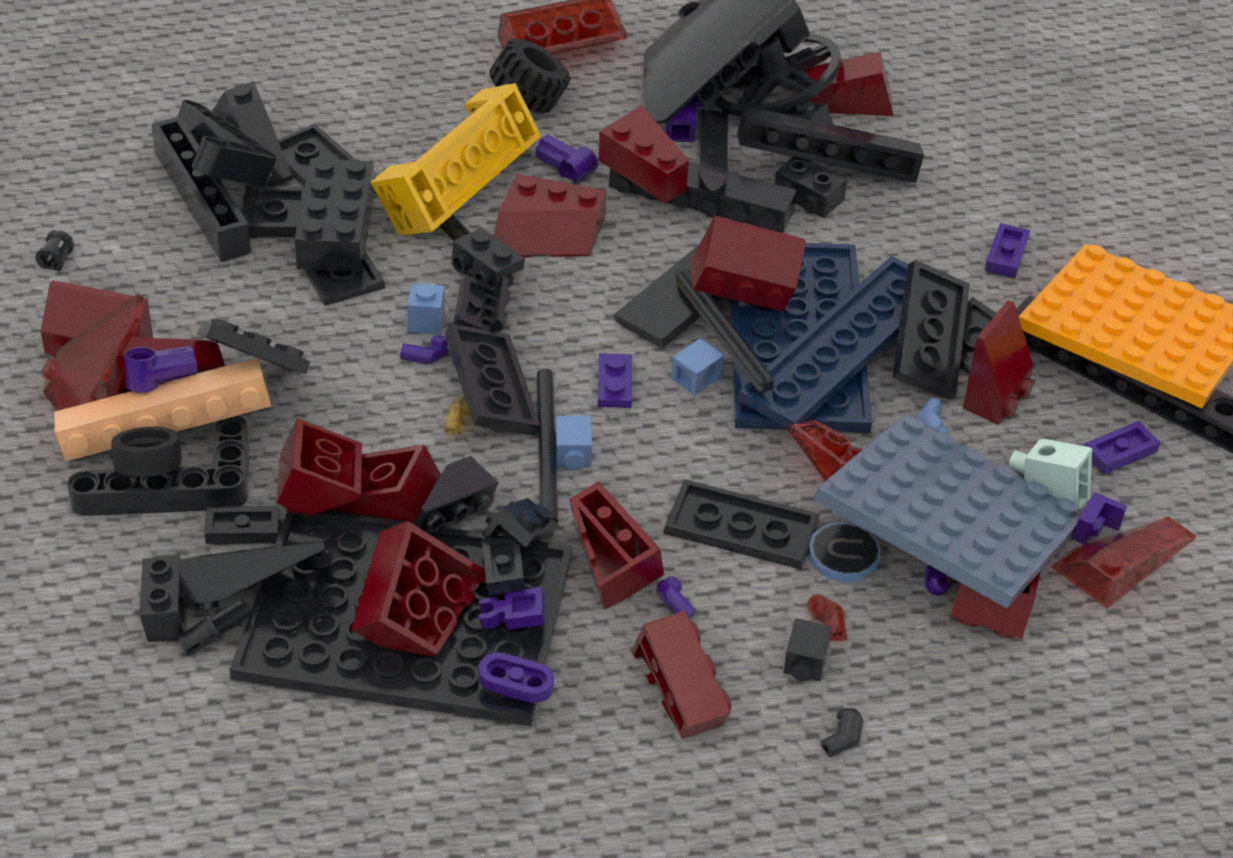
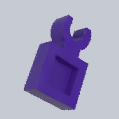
[479,587,545,629]

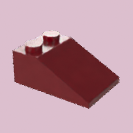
[962,300,1034,425]
[329,444,441,523]
[950,571,1041,639]

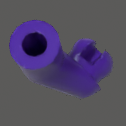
[656,576,697,618]

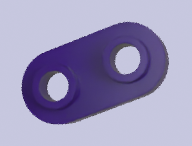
[479,653,554,703]

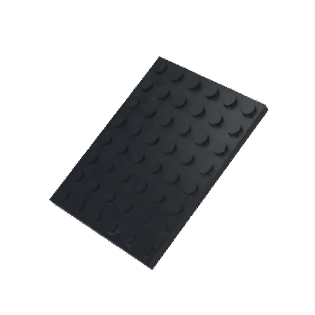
[229,510,573,726]

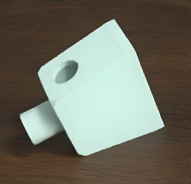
[1009,439,1092,509]

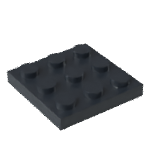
[197,318,311,374]

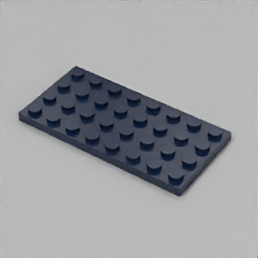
[731,243,872,433]

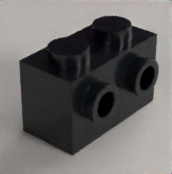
[775,157,847,218]

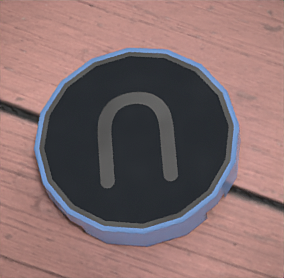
[808,522,881,582]

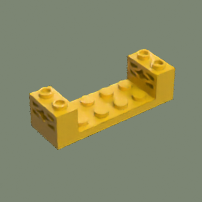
[370,83,541,235]

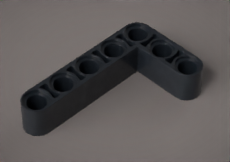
[177,100,278,187]
[67,415,249,516]

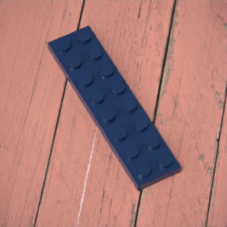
[738,256,908,432]

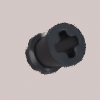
[35,230,75,271]

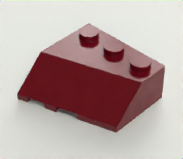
[494,174,607,257]
[351,521,486,656]

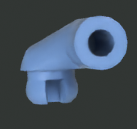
[917,398,947,434]

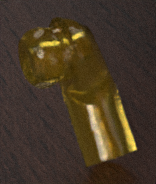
[444,396,470,435]

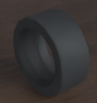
[111,426,182,477]

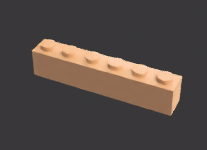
[54,357,271,461]

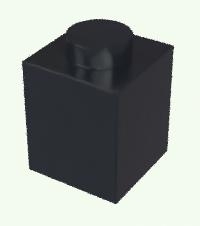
[783,618,832,681]

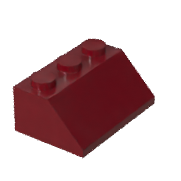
[690,216,806,312]
[41,280,153,366]
[276,418,362,516]

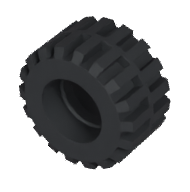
[489,38,571,113]

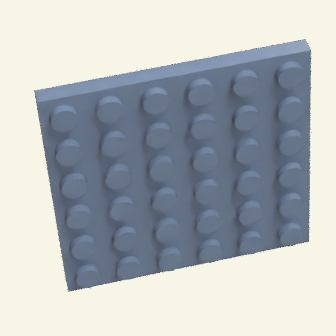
[813,414,1083,608]

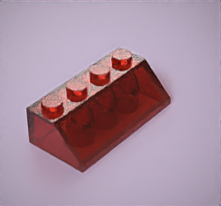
[497,0,628,54]

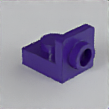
[1072,492,1127,545]

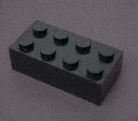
[295,158,375,272]

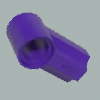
[535,134,598,184]
[125,346,197,392]

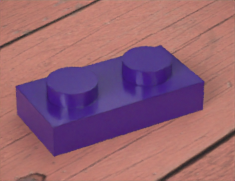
[985,223,1030,278]
[598,353,632,408]
[1084,421,1160,475]

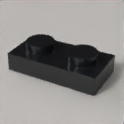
[204,506,280,543]
[482,536,526,595]

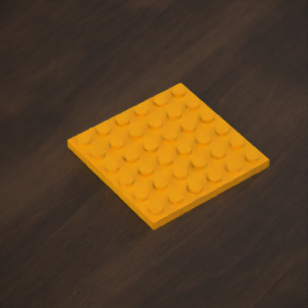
[1019,244,1233,408]

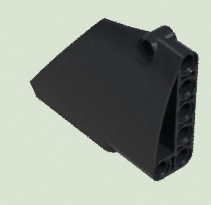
[643,0,810,124]

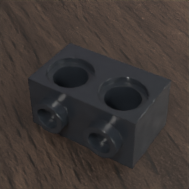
[140,555,187,642]

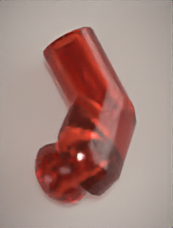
[807,594,847,641]

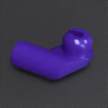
[400,335,450,364]
[925,565,950,596]

